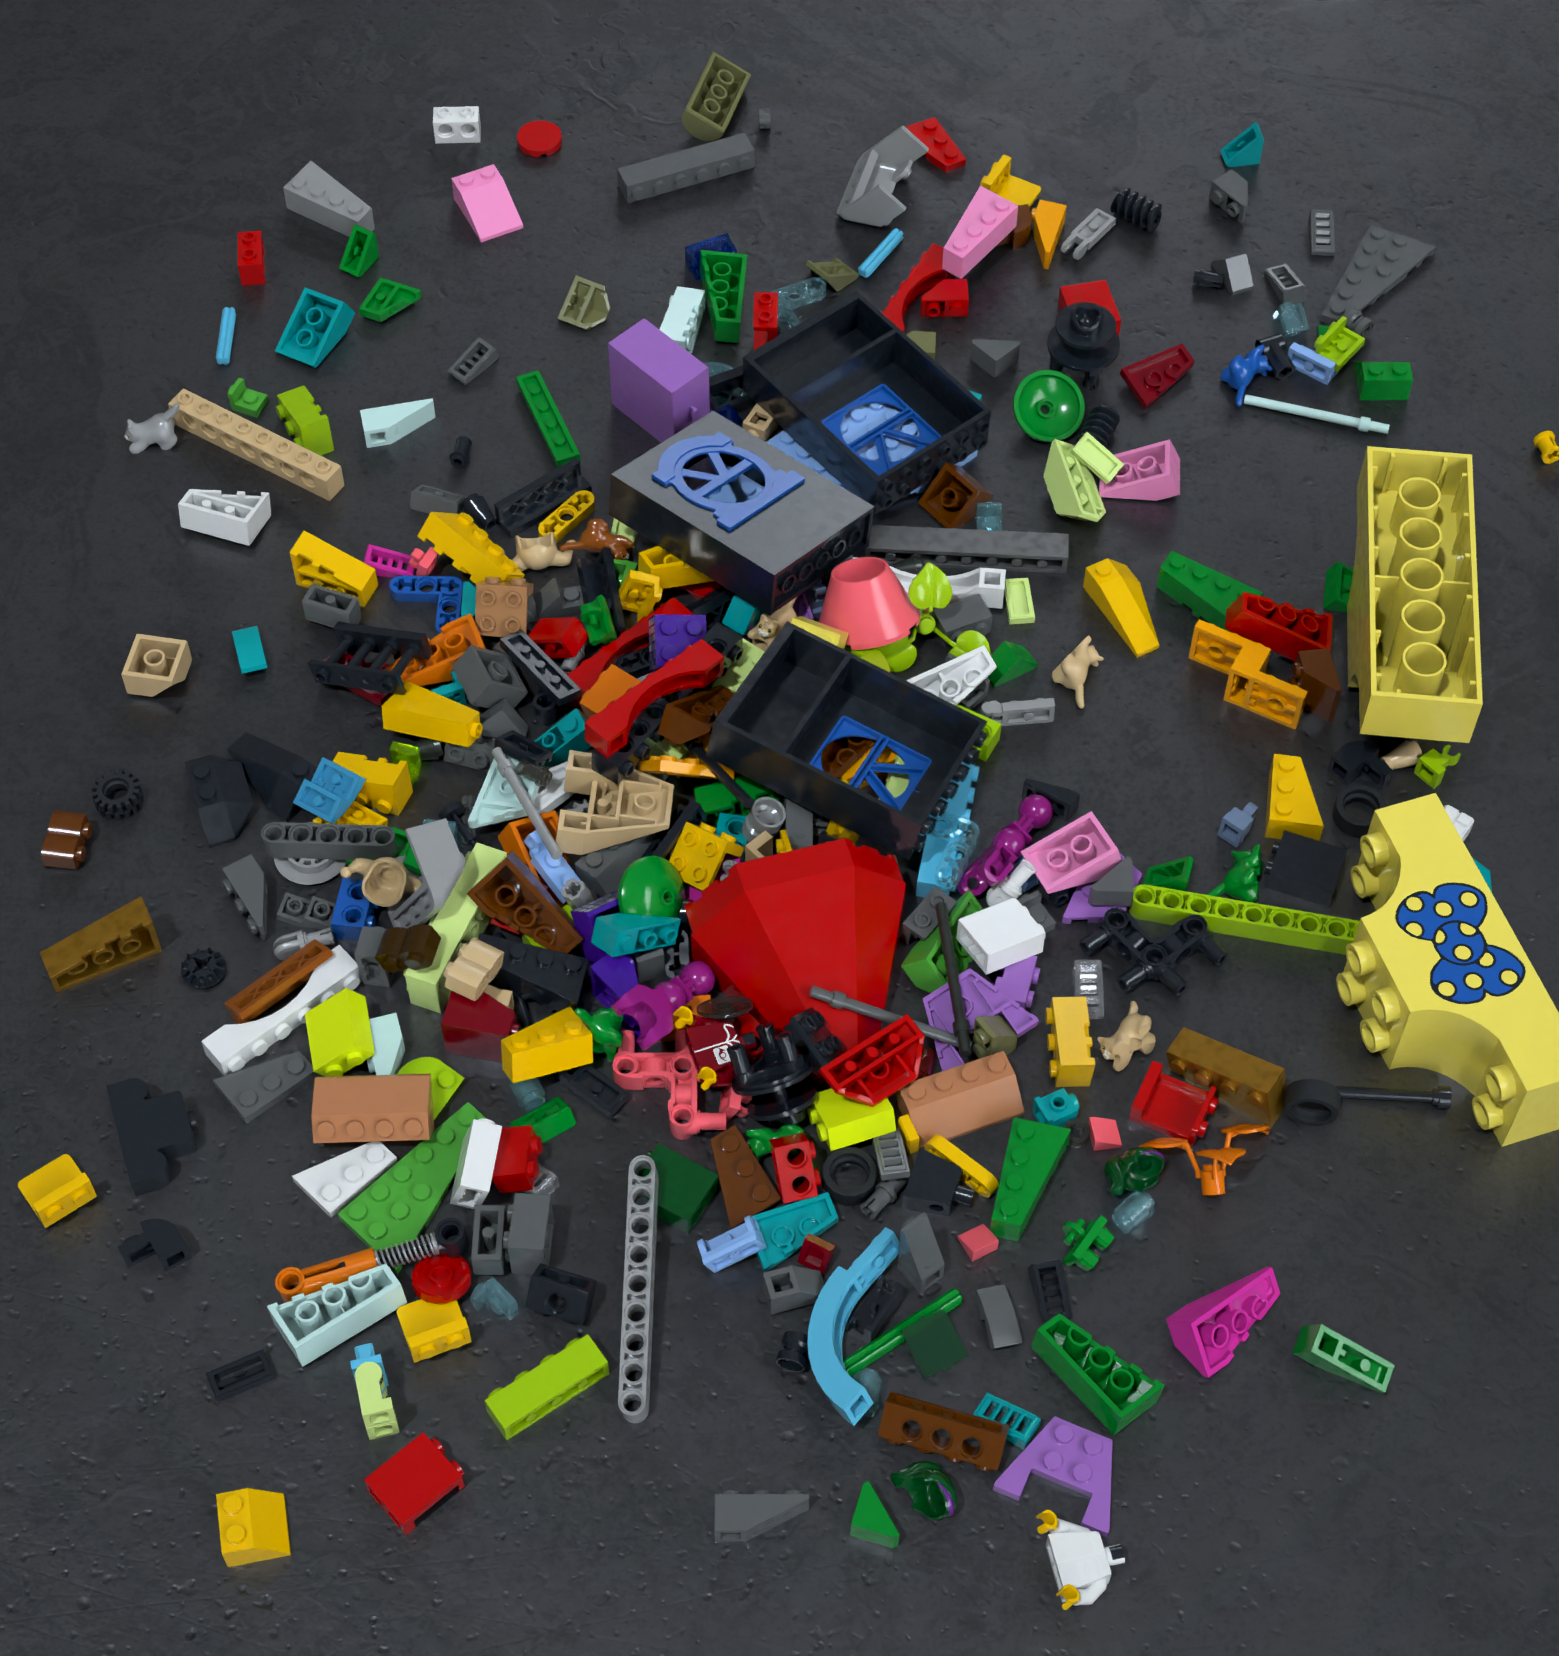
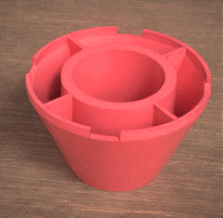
[819,557,920,650]

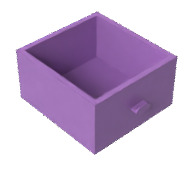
[608,318,710,443]

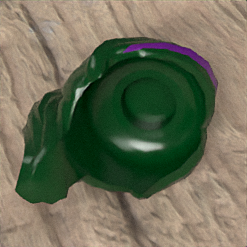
[1104,1147,1165,1195]
[890,1460,957,1521]

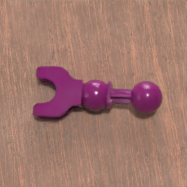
[956,794,1053,897]
[610,961,715,1051]

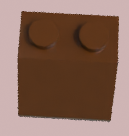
[918,463,993,529]
[1288,648,1342,722]

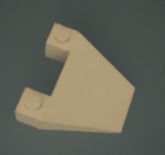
[556,750,674,855]

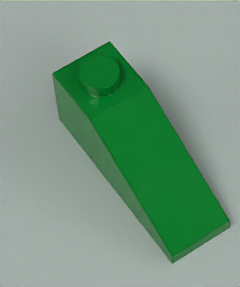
[1292,1324,1395,1393]

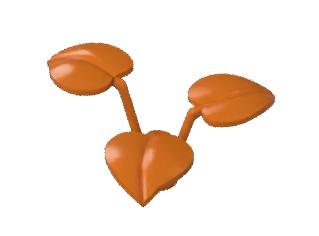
[1138,1124,1270,1195]

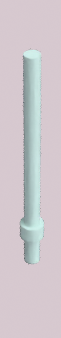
[1244,394,1390,434]

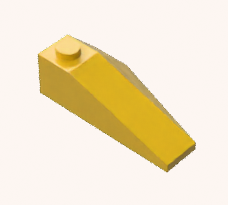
[1083,558,1159,658]

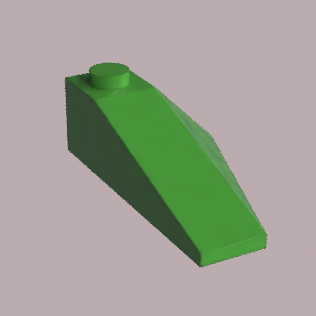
[901,890,983,993]

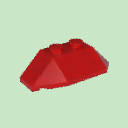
[819,1014,925,1107]

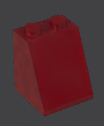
[441,990,520,1063]

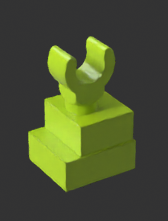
[1414,745,1461,789]

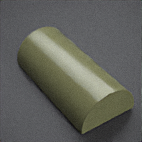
[682,52,751,141]

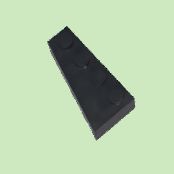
[478,933,589,1012]

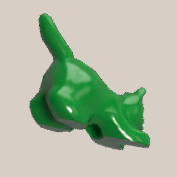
[1206,844,1264,902]
[574,1008,623,1063]
[746,1125,821,1175]

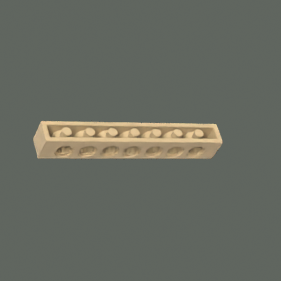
[168,388,345,501]

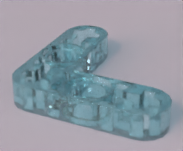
[771,277,826,335]
[926,812,980,890]

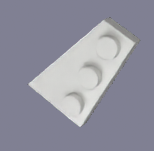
[292,1141,398,1218]

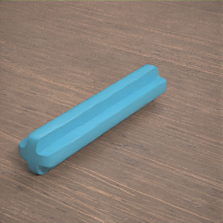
[858,228,903,278]
[216,307,236,365]

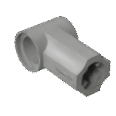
[561,878,598,910]

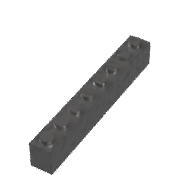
[865,525,1069,573]

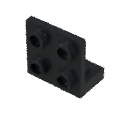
[783,1007,845,1075]

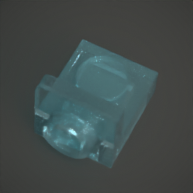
[1273,302,1310,337]
[975,502,1003,531]
[470,1277,519,1320]

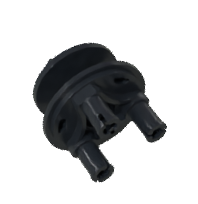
[1047,302,1120,391]
[727,1022,818,1126]

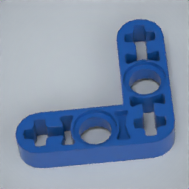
[389,575,463,635]

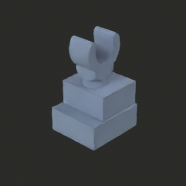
[805,580,827,619]
[1217,802,1259,848]

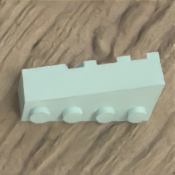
[659,286,706,354]
[267,1264,407,1367]

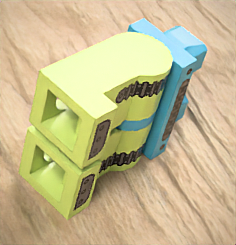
[350,1343,400,1440]

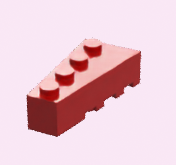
[1225,592,1333,662]

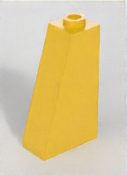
[382,682,483,747]

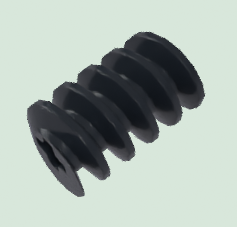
[1110,188,1162,233]
[1075,406,1120,448]

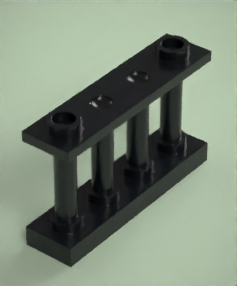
[308,622,433,695]

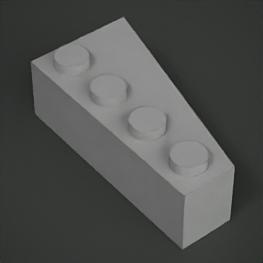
[283,161,375,237]

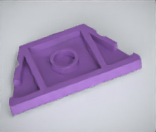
[1062,853,1142,924]

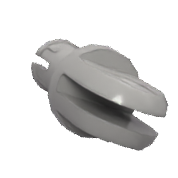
[273,927,335,961]

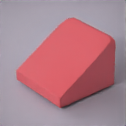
[1087,1117,1122,1151]
[957,1224,999,1262]

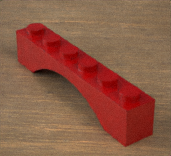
[881,243,953,332]
[566,597,694,713]
[585,639,724,758]

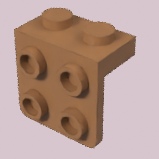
[475,576,533,637]

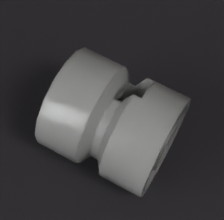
[742,797,786,842]

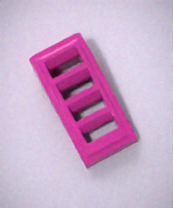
[363,544,415,578]

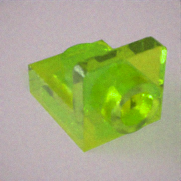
[389,741,421,785]

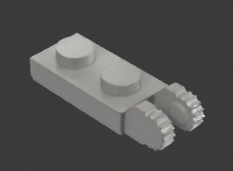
[1061,208,1116,260]
[981,698,1055,726]

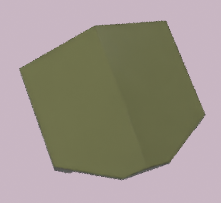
[806,258,859,292]
[557,275,611,330]

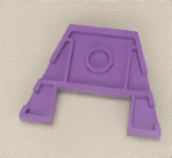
[923,968,1040,1071]
[993,1416,1112,1538]

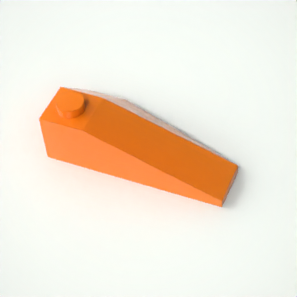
[384,613,486,686]

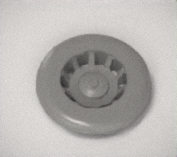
[274,822,346,885]

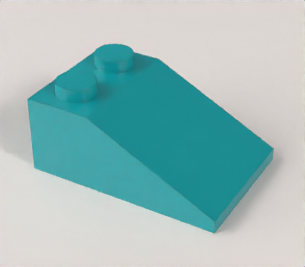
[275,287,356,368]

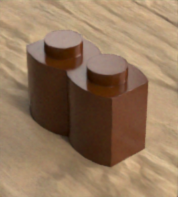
[41,810,92,870]

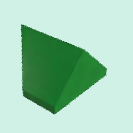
[1144,856,1195,891]

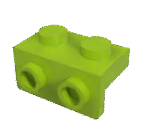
[1314,316,1365,372]

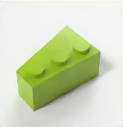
[276,385,334,456]

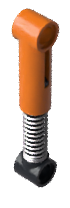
[275,1218,469,1303]

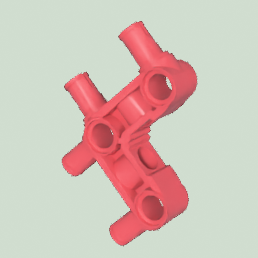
[612,1029,726,1140]

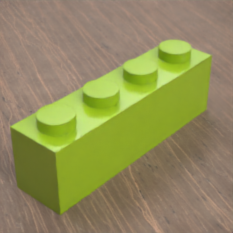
[485,1334,609,1440]

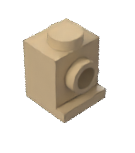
[743,404,778,442]

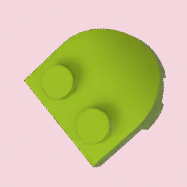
[396,1057,464,1120]

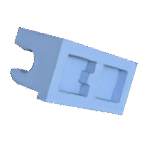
[697,1215,767,1273]

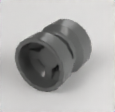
[1345,308,1375,338]

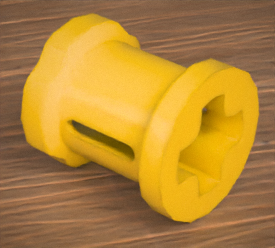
[1533,431,1559,464]

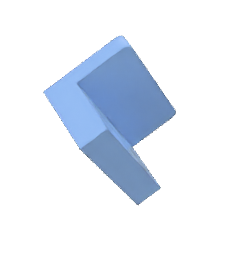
[1288,342,1339,385]

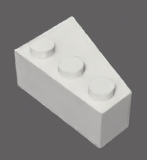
[178,489,271,546]

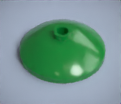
[1013,370,1085,443]
[618,856,686,918]

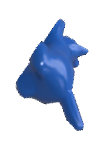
[1221,344,1272,407]

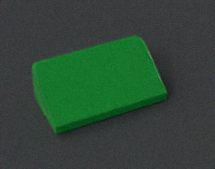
[1323,561,1353,612]
[509,1096,576,1143]

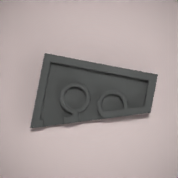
[213,1051,318,1124]

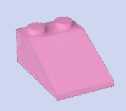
[451,164,523,242]
[1099,439,1180,501]
[1021,811,1122,894]

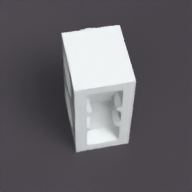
[433,106,481,144]

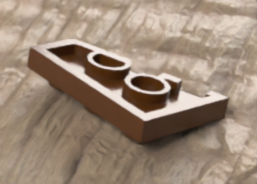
[710,1125,781,1230]

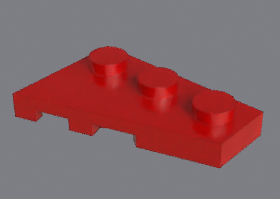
[906,117,966,172]

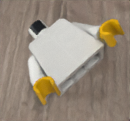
[1036,1510,1125,1610]

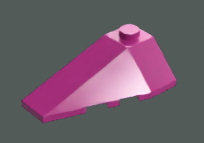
[1166,1267,1280,1378]

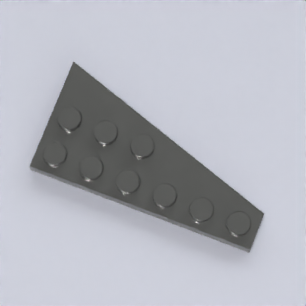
[1321,225,1436,325]

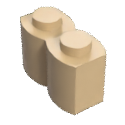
[443,938,504,1001]

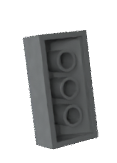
[575,813,672,898]

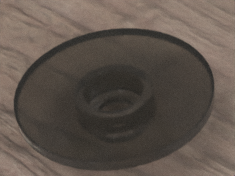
[696,997,754,1023]

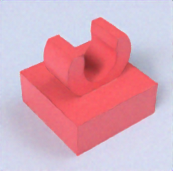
[409,547,439,576]
[719,1083,752,1121]

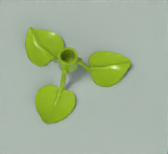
[877,562,991,672]

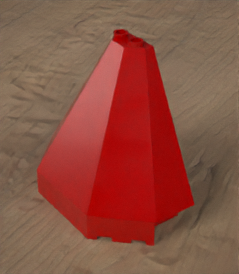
[684,838,906,1085]

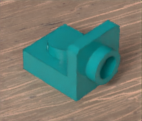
[431,671,466,705]

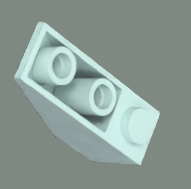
[360,398,436,448]
[366,1013,405,1075]

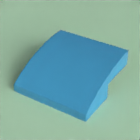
[293,757,366,824]

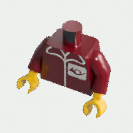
[673,1006,757,1090]

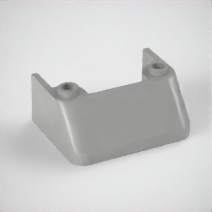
[837,125,929,227]
[386,818,466,928]

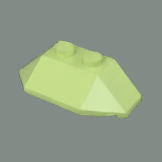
[1043,439,1106,522]

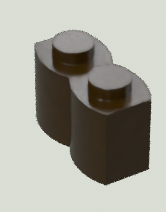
[375,924,441,972]

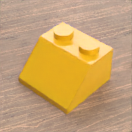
[216,1488,291,1567]

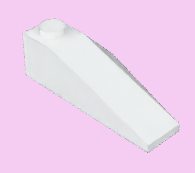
[906,645,997,705]

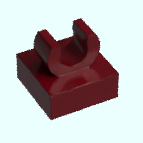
[797,1233,835,1275]

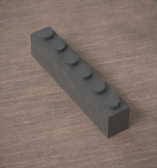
[617,133,755,203]

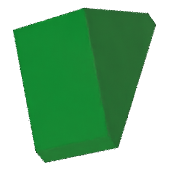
[339,224,379,277]
[987,641,1038,688]
[850,1481,900,1548]

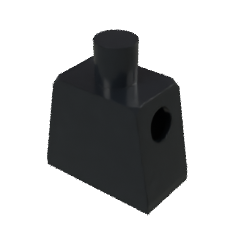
[902,1148,975,1216]

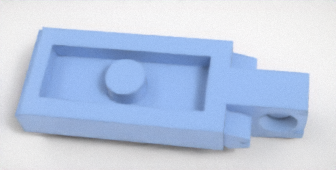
[524,830,581,904]

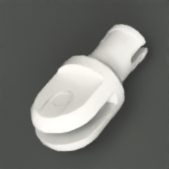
[986,859,1036,907]

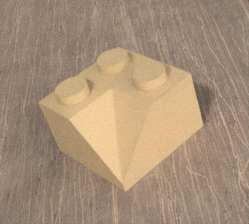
[121,634,192,697]

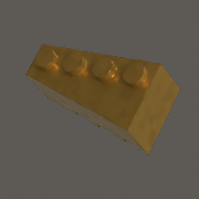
[40,896,162,993]
[1166,1027,1287,1127]

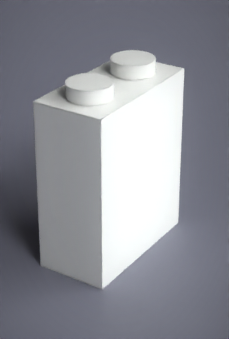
[956,897,1046,975]
[450,1119,502,1209]

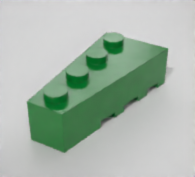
[699,250,747,343]
[1157,551,1263,637]
[694,775,784,828]
[990,1117,1071,1241]
[1031,1313,1165,1435]

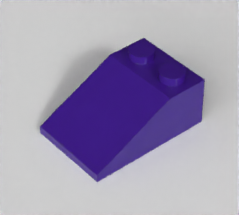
[590,954,649,1051]

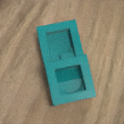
[232,626,267,674]

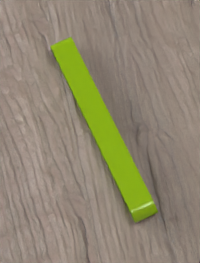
[1129,884,1360,955]

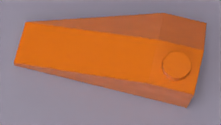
[498,810,570,908]

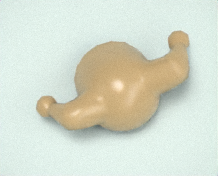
[503,532,576,572]
[340,857,423,907]

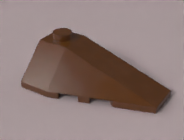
[821,737,876,779]

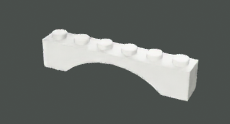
[853,557,1006,609]
[201,945,362,1076]

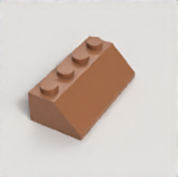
[896,1051,1025,1151]
[311,1073,435,1143]

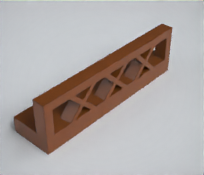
[224,939,333,1024]

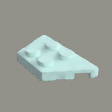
[468,753,544,828]

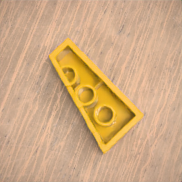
[418,512,525,584]
[638,546,714,589]

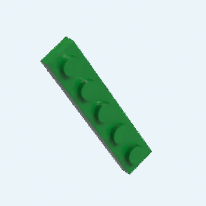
[516,370,581,468]

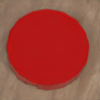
[517,121,562,157]
[412,1253,471,1304]

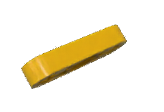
[538,490,595,543]
[924,1134,999,1198]

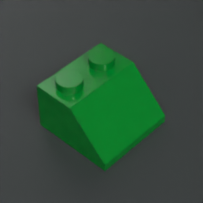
[1354,361,1413,400]

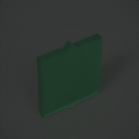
[900,1308,969,1379]

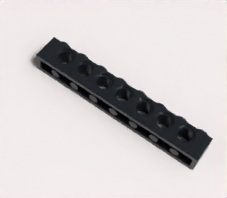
[592,622,744,784]

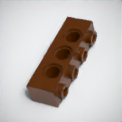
[878,1391,1010,1471]

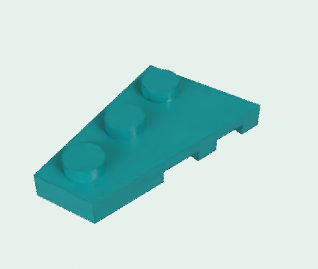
[750,1192,838,1272]

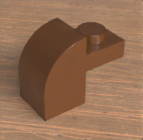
[998,204,1032,250]

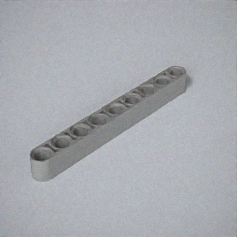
[618,1155,659,1424]

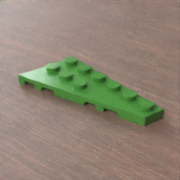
[338,1102,487,1275]

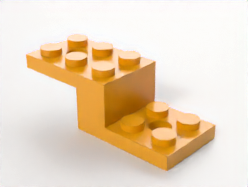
[1188,619,1308,730]
[638,732,734,780]

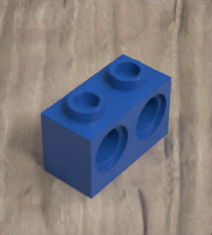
[331,878,380,941]

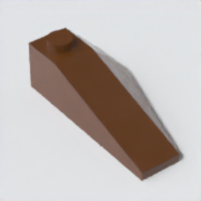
[658,685,735,745]
[467,851,584,953]

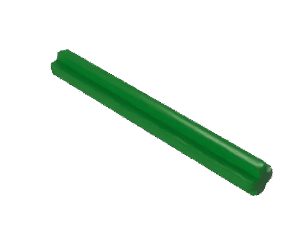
[843,1288,963,1377]

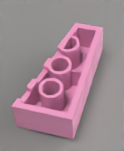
[942,185,1018,279]

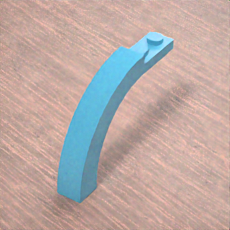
[807,1227,900,1426]

